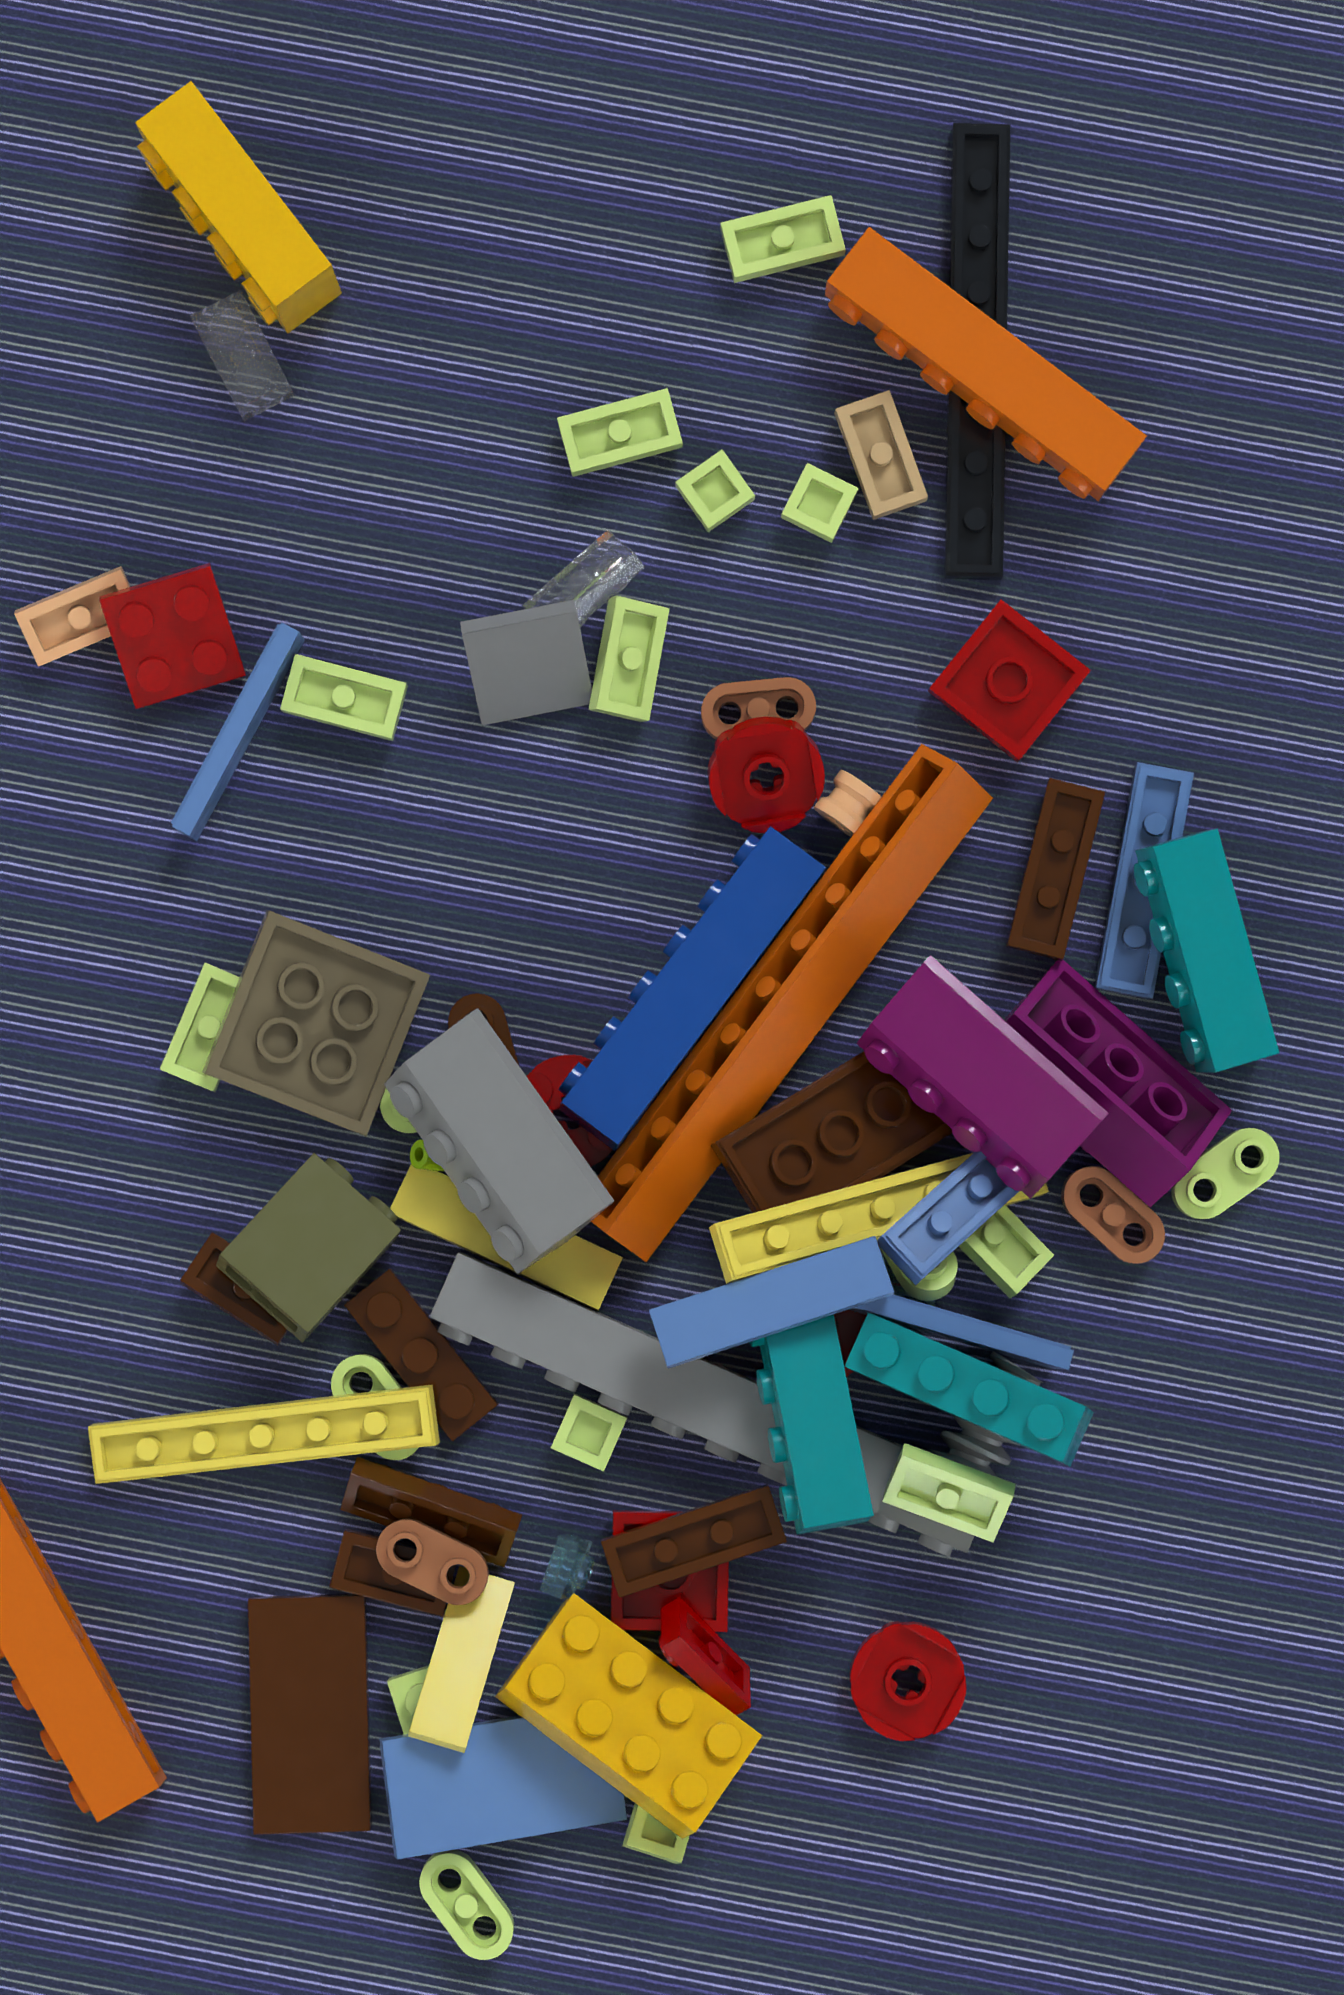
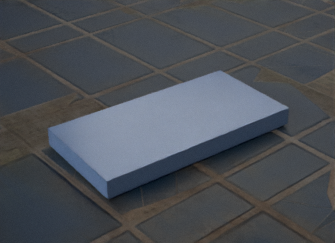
[379,1716,627,1860]

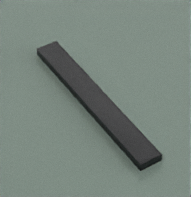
[944,123,1010,580]

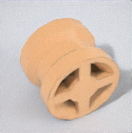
[813,770,881,837]

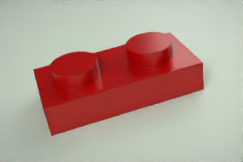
[659,1597,751,1716]

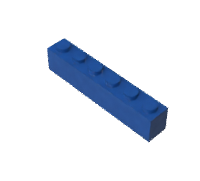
[558,826,826,1152]

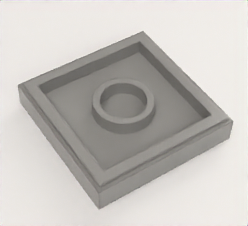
[460,600,592,725]

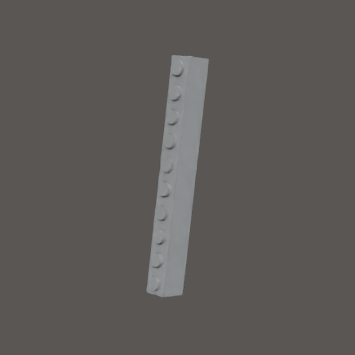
[430,1252,974,1557]

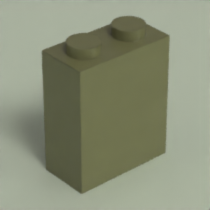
[216,1153,401,1343]

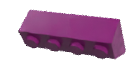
[856,955,1109,1199]
[1004,960,1232,1208]

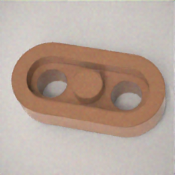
[701,677,816,740]
[1061,1166,1165,1264]
[376,1519,489,1605]

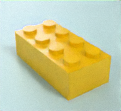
[135,81,342,334]
[495,1593,763,1839]

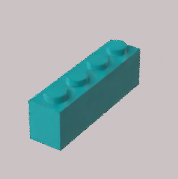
[1134,828,1280,1073]
[844,1312,1094,1467]
[750,1314,874,1535]

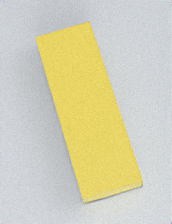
[408,1566,515,1753]

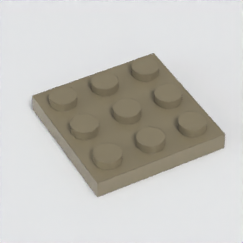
[202,910,430,1137]

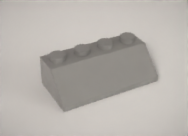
[384,1008,614,1275]

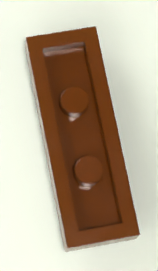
[1006,778,1105,961]
[344,1268,499,1441]
[340,1457,522,1567]
[601,1484,787,1598]

